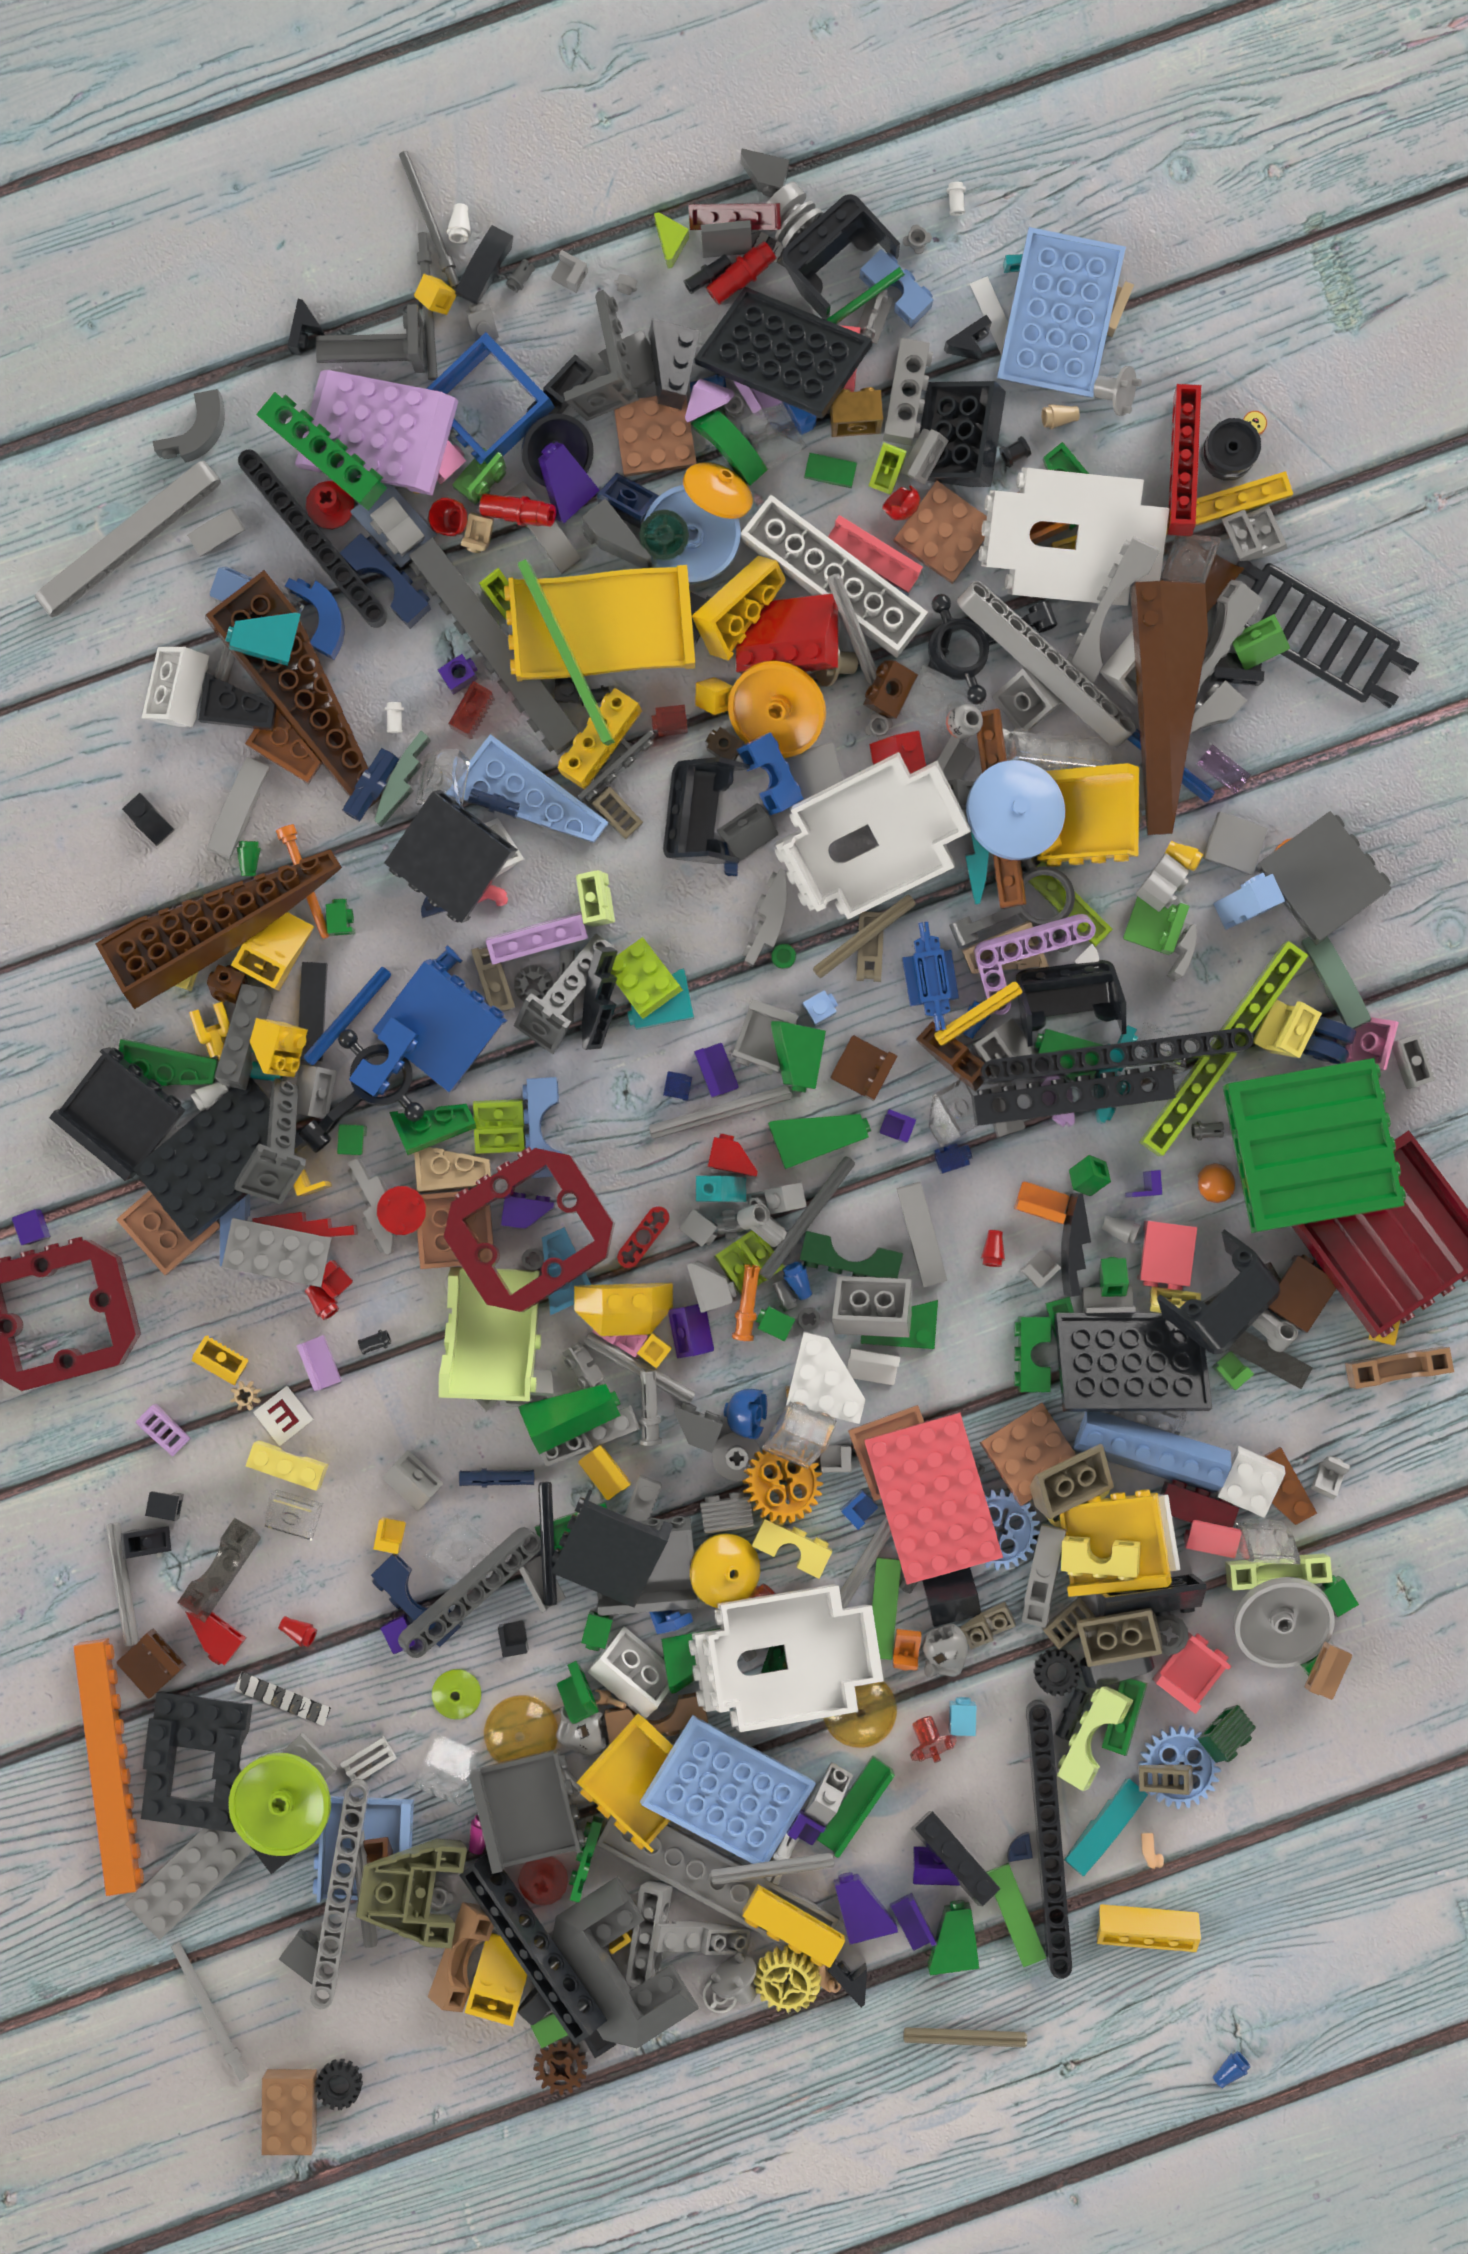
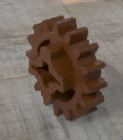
[533,2038,588,2096]

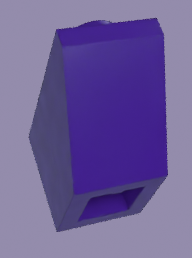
[501,1192,556,1229]

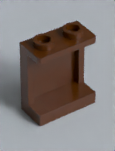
[1267,1254,1337,1333]

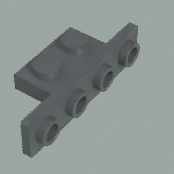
[578,730,655,803]

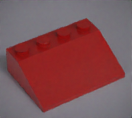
[736,594,838,674]

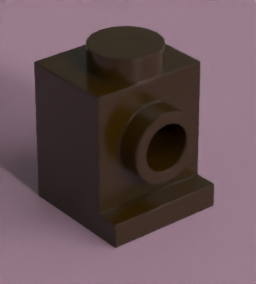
[705,727,745,761]

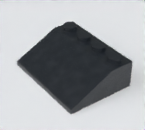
[919,381,1006,487]
[1096,1574,1207,1617]

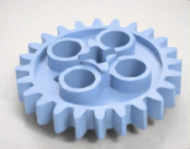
[985,1488,1040,1570]
[1138,1725,1221,1809]

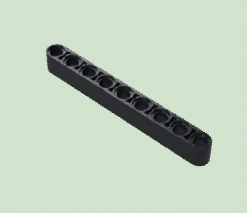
[238,449,387,628]

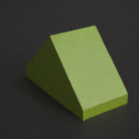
[654,212,689,269]
[869,442,907,495]
[479,568,511,620]

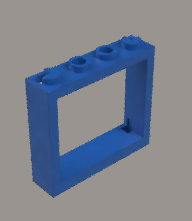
[426,332,555,465]

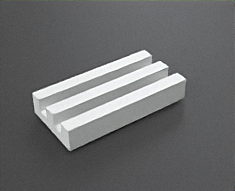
[340,1736,397,1781]

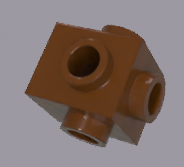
[207,964,249,1004]

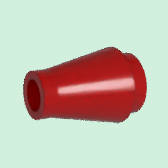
[981,1230,1005,1267]
[305,1285,339,1320]
[278,1616,317,1647]

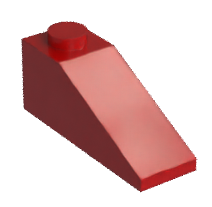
[180,1593,247,1666]

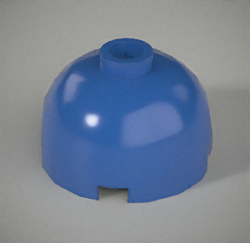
[724,1389,768,1440]

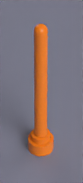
[276,824,330,939]

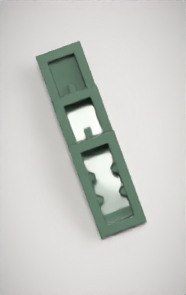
[374,731,431,827]
[1301,936,1371,1029]

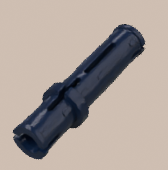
[459,1468,535,1488]

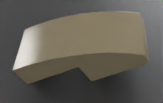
[960,1602,1016,1649]

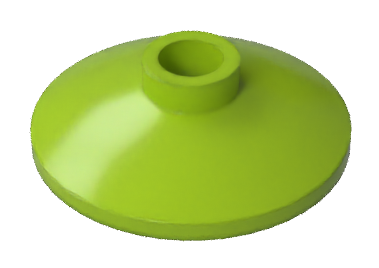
[432,1669,481,1720]

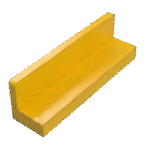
[1097,1904,1201,1952]

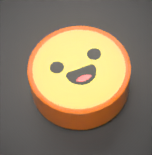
[1243,411,1267,436]

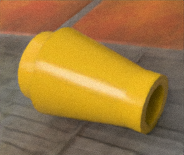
[1165,841,1204,871]

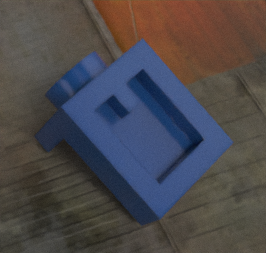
[649,1610,694,1635]

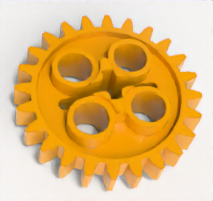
[742,1442,823,1524]

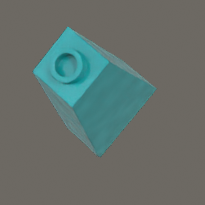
[696,1176,746,1202]

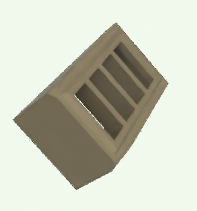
[590,786,643,839]
[1041,1597,1096,1649]
[1139,1765,1193,1795]

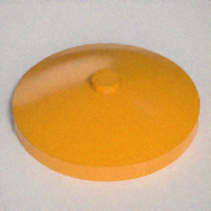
[728,661,826,758]

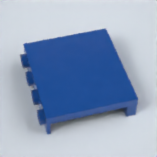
[372,959,508,1092]

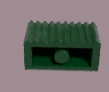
[1197,1705,1256,1763]

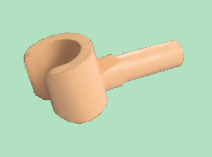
[595,1689,626,1709]

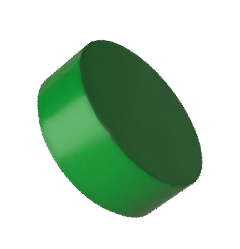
[771,944,796,969]

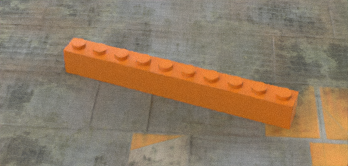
[73,1638,144,1896]

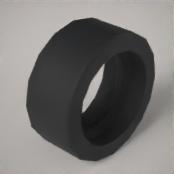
[517,1987,551,2025]

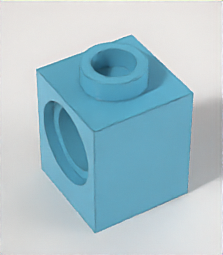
[949,1697,977,1736]

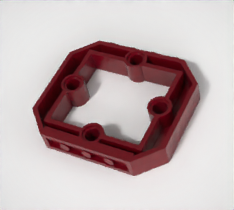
[443,1147,615,1312]
[0,1237,141,1391]

